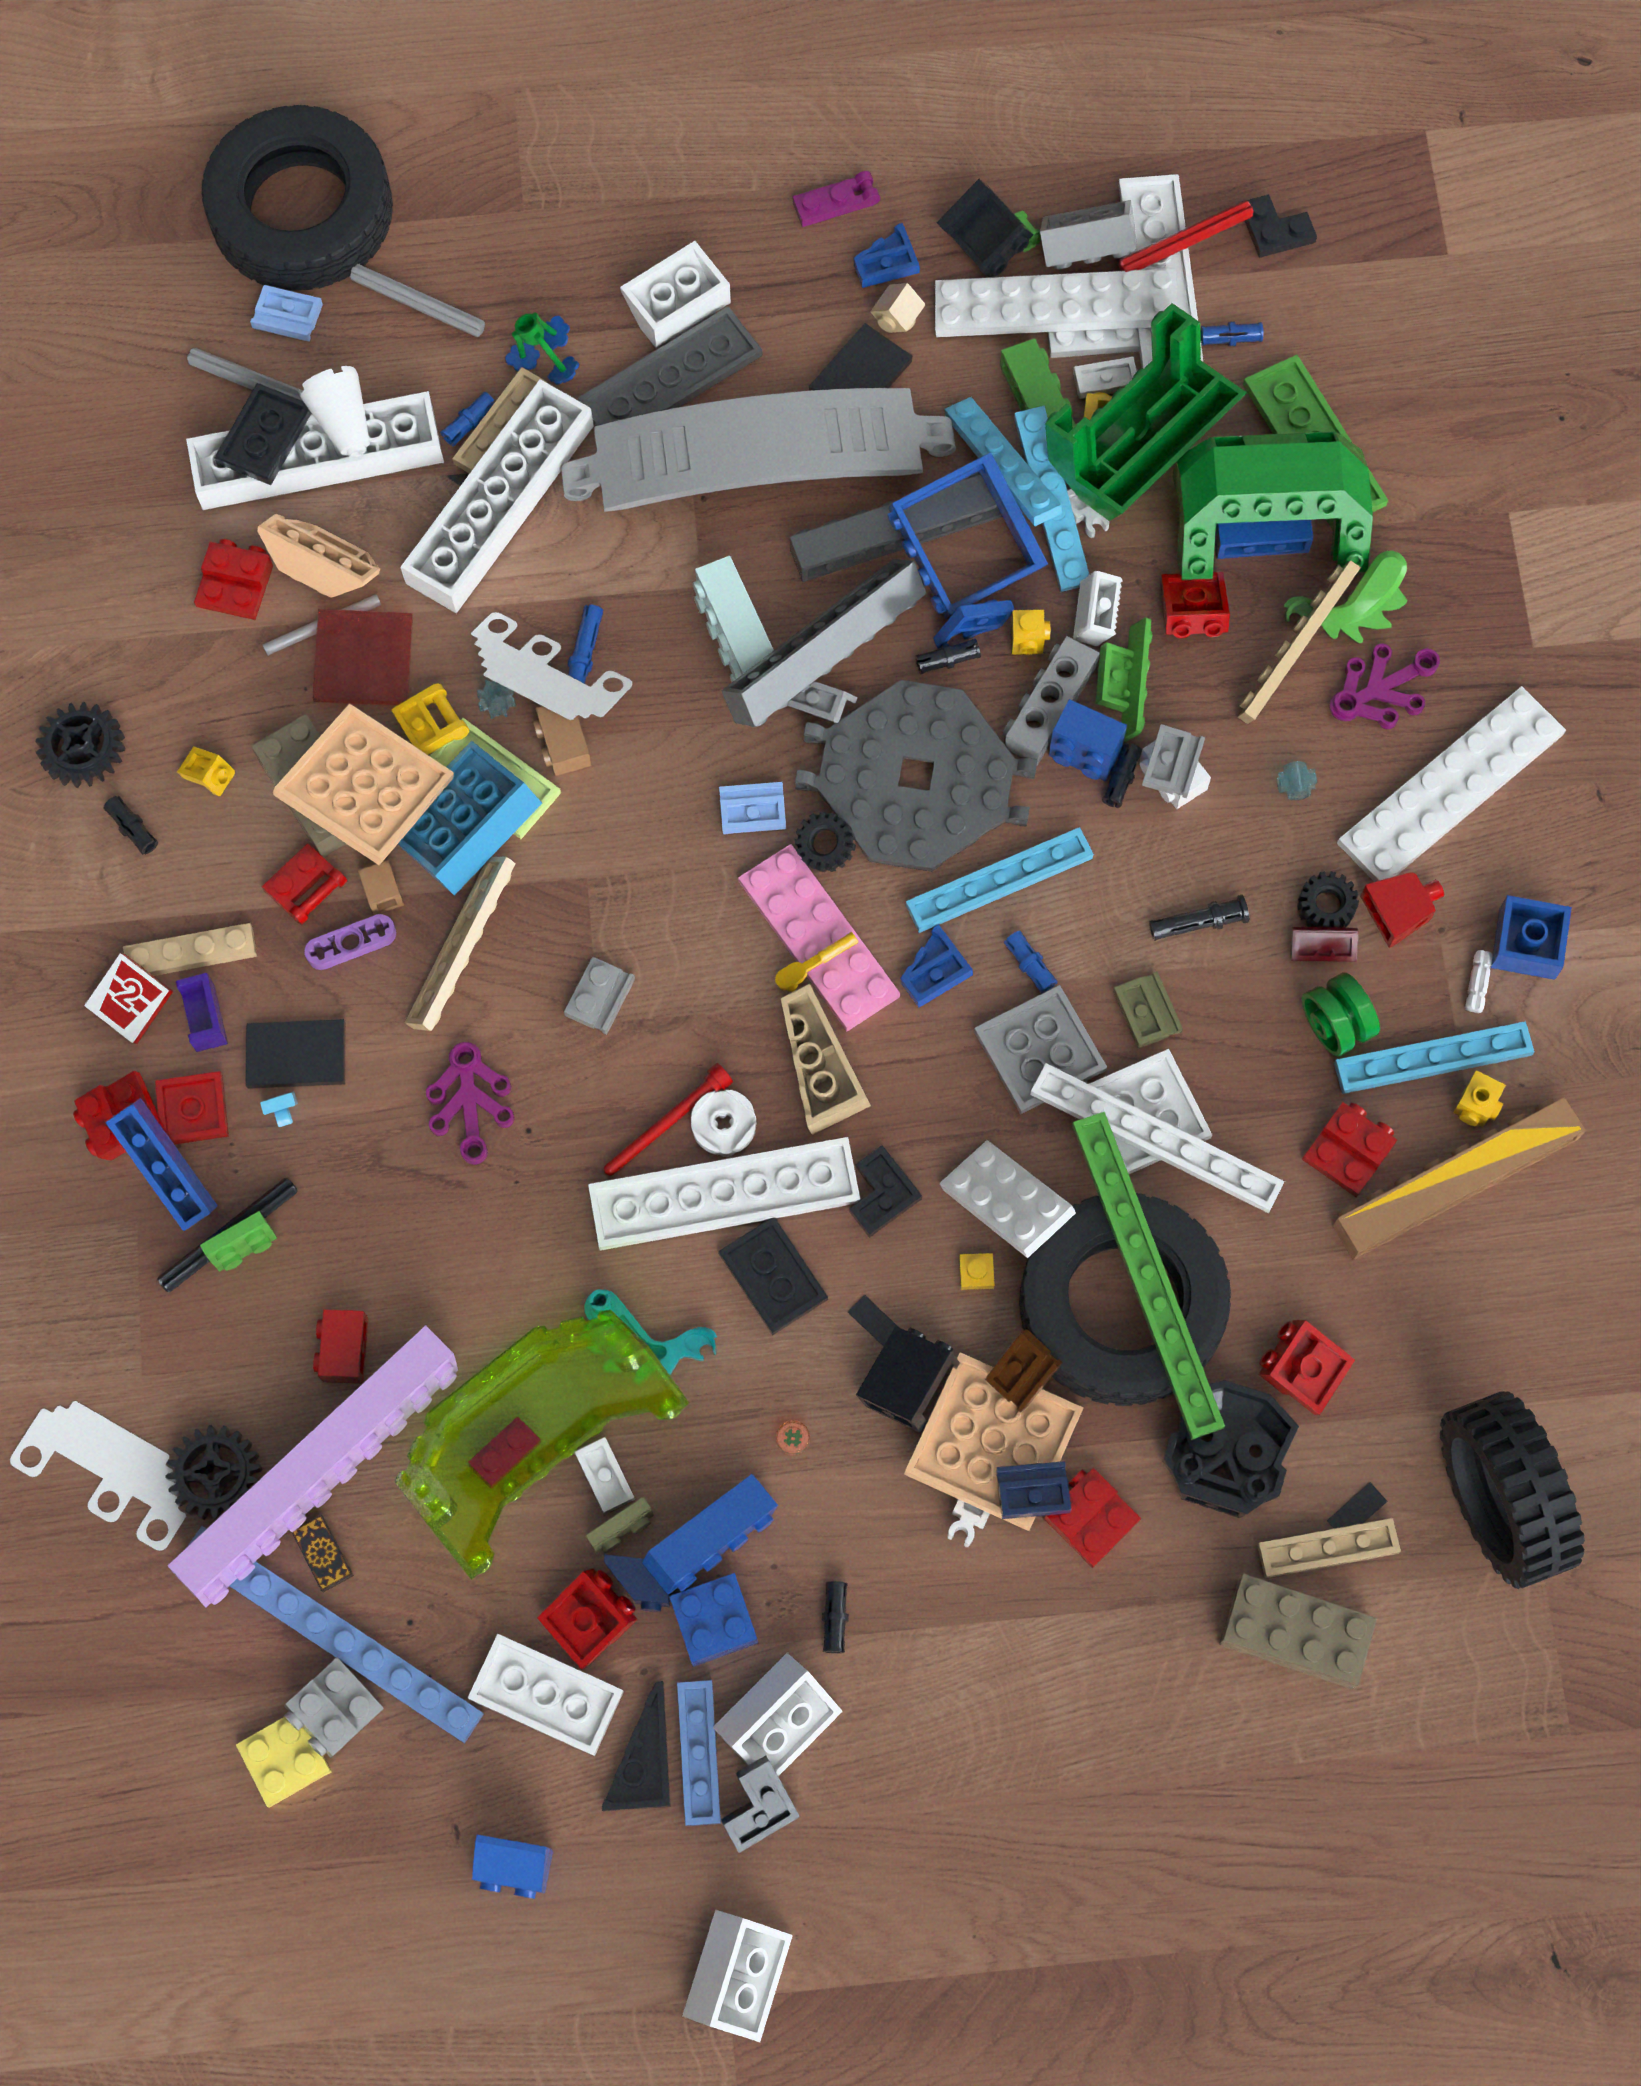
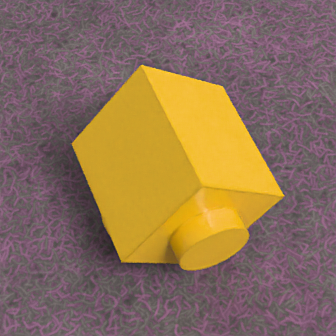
[1011,610,1051,655]
[1453,1070,1506,1127]

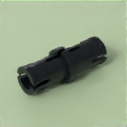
[915,638,981,675]
[1102,743,1142,808]
[103,796,158,855]
[822,1581,849,1654]

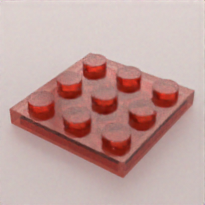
[312,609,413,705]

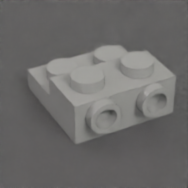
[284,1657,384,1758]

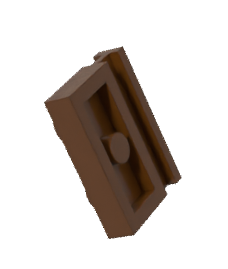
[985,1329,1063,1413]

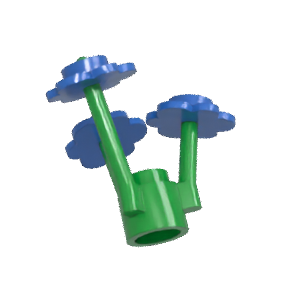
[505,312,579,385]

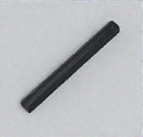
[157,1178,297,1292]

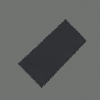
[848,1295,899,1346]
[1327,1482,1388,1529]

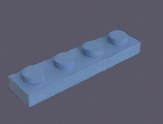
[677,1680,721,1826]

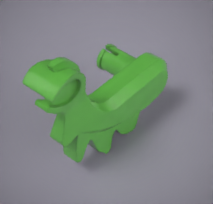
[1284,551,1408,643]

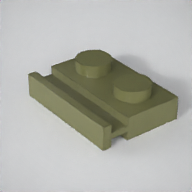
[1113,971,1183,1049]
[586,1497,654,1554]

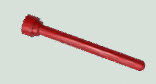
[604,1063,734,1176]

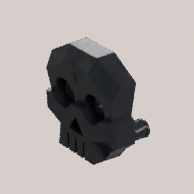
[1162,1380,1299,1518]

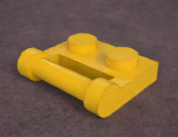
[391,684,469,755]

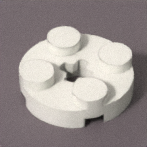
[691,1090,757,1157]

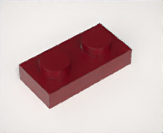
[468,1416,541,1489]

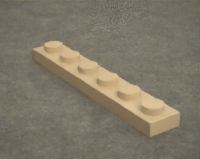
[1238,560,1361,724]
[405,856,516,1031]

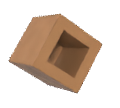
[358,860,404,915]

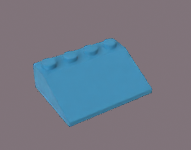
[398,741,542,895]

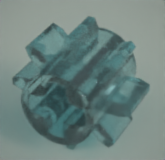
[477,680,516,719]
[1277,761,1317,800]

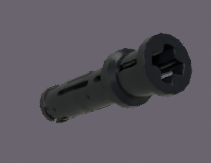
[1149,895,1250,941]

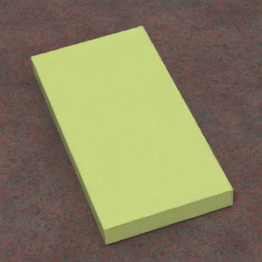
[430,718,561,839]

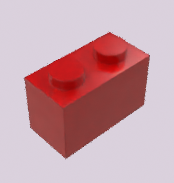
[313,1310,368,1384]

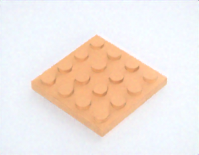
[273,704,454,865]
[904,1352,1083,1531]

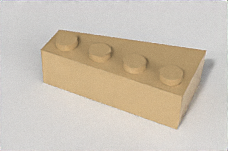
[781,984,871,1135]

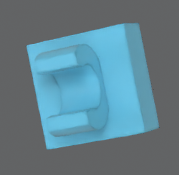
[260,1091,298,1127]

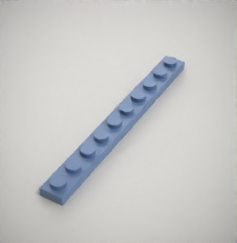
[186,1526,484,1743]

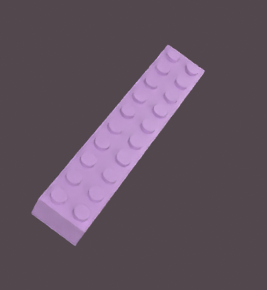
[167,1325,458,1608]

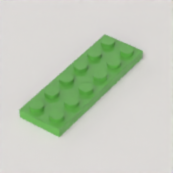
[1243,355,1388,530]

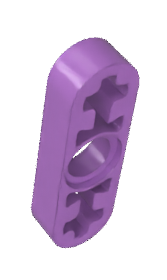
[305,914,396,970]

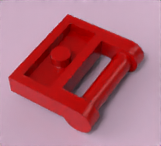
[261,843,348,925]

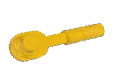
[775,932,859,992]

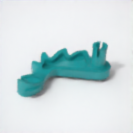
[584,1289,717,1385]

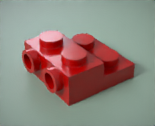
[194,539,273,620]
[1161,572,1230,639]
[73,1071,164,1161]
[1302,1102,1397,1198]
[1258,1320,1355,1415]
[1044,1468,1141,1568]
[537,1568,638,1670]

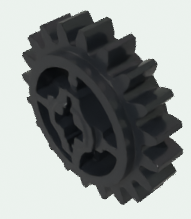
[35,702,126,788]
[165,1425,262,1520]

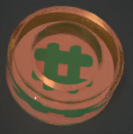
[776,1420,810,1456]

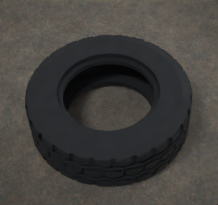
[201,105,393,291]
[1019,1193,1231,1406]

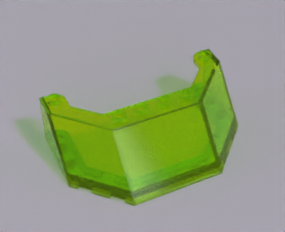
[394,1309,689,1580]

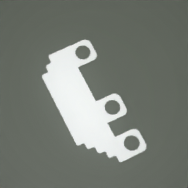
[471,612,632,720]
[10,1401,186,1551]

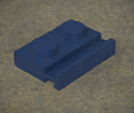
[996,1461,1072,1519]

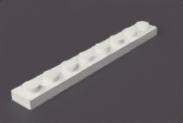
[1030,1063,1285,1213]

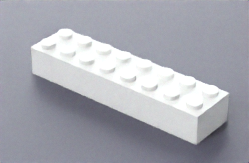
[401,379,594,614]
[186,391,444,510]

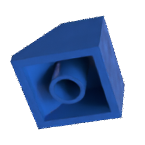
[472,1834,553,1899]

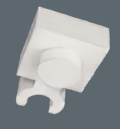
[1067,489,1109,538]
[947,1499,990,1547]

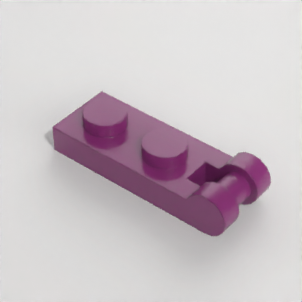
[793,171,881,227]

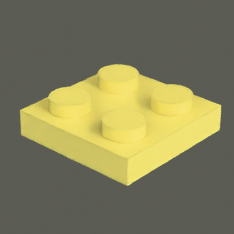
[236,1717,332,1808]

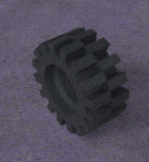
[795,812,856,872]
[1297,871,1359,927]

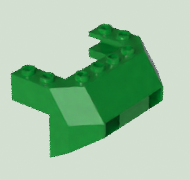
[1045,303,1247,521]
[1172,432,1373,580]

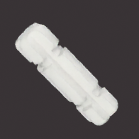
[1465,950,1493,1013]

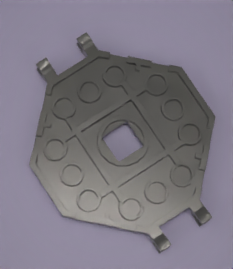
[795,680,1038,872]

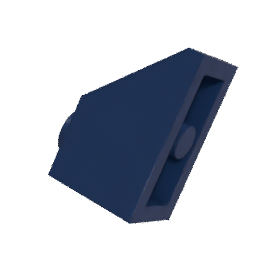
[604,1554,672,1612]

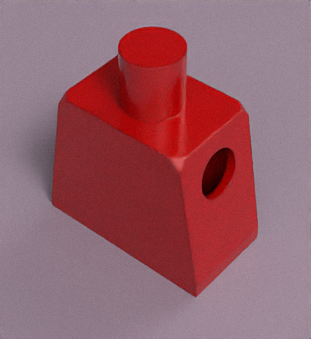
[1360,872,1445,948]

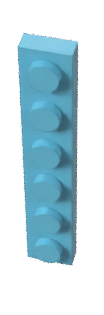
[944,397,1062,526]
[1014,406,1090,592]
[906,827,1094,933]
[1334,1021,1535,1094]

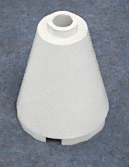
[298,366,370,458]

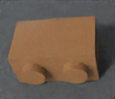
[533,706,592,776]

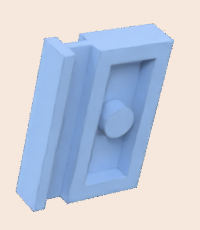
[250,285,323,342]
[719,782,786,834]

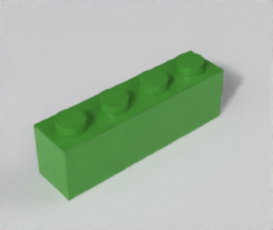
[1000,338,1078,428]

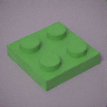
[200,1211,277,1272]

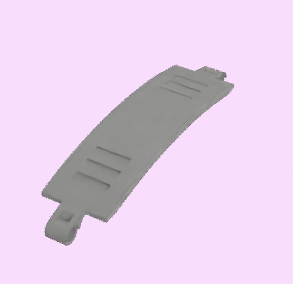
[561,388,956,512]

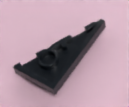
[602,1681,671,1812]

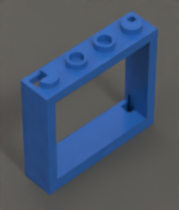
[887,452,1048,619]

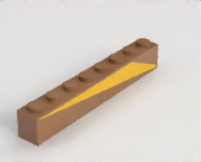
[1333,1097,1586,1260]

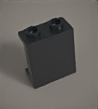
[937,179,1033,278]
[856,1326,960,1433]

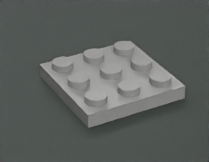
[974,985,1107,1114]

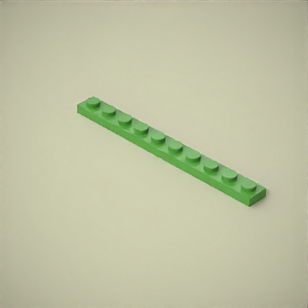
[1072,1112,1225,1440]

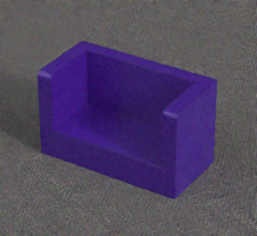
[176,973,228,1052]

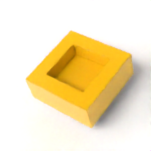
[959,1253,995,1290]

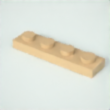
[452,367,547,474]
[123,923,257,976]
[1257,1518,1401,1578]

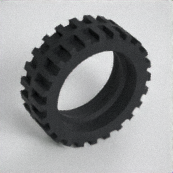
[1440,1391,1585,1589]

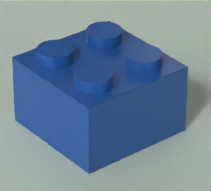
[1049,699,1127,781]
[1491,895,1572,980]
[669,1573,758,1667]

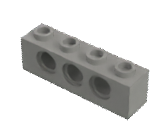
[1003,636,1100,766]

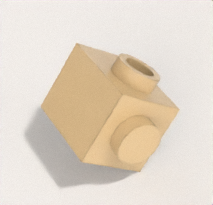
[870,283,925,333]

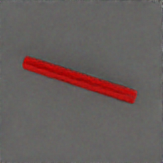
[1119,201,1254,272]

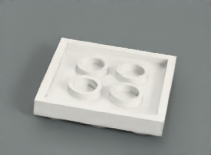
[1089,1049,1212,1174]

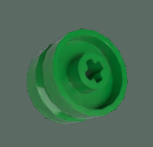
[1301,972,1380,1057]

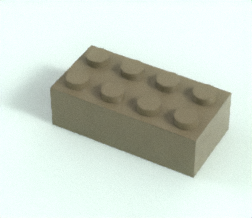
[251,714,346,858]
[1219,1574,1377,1689]

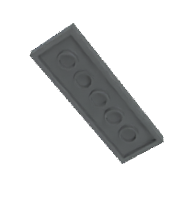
[578,306,763,426]

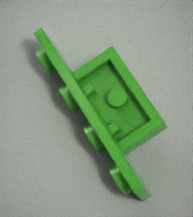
[1095,617,1152,742]

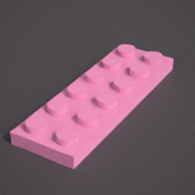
[738,844,900,1032]

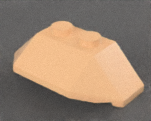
[257,514,380,598]

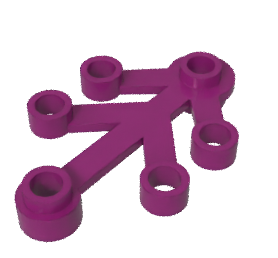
[1329,643,1440,729]
[426,1042,515,1165]

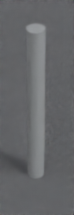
[262,594,381,656]

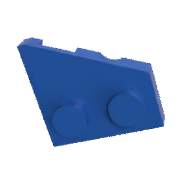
[853,223,920,288]
[933,599,1015,649]
[900,924,973,1008]

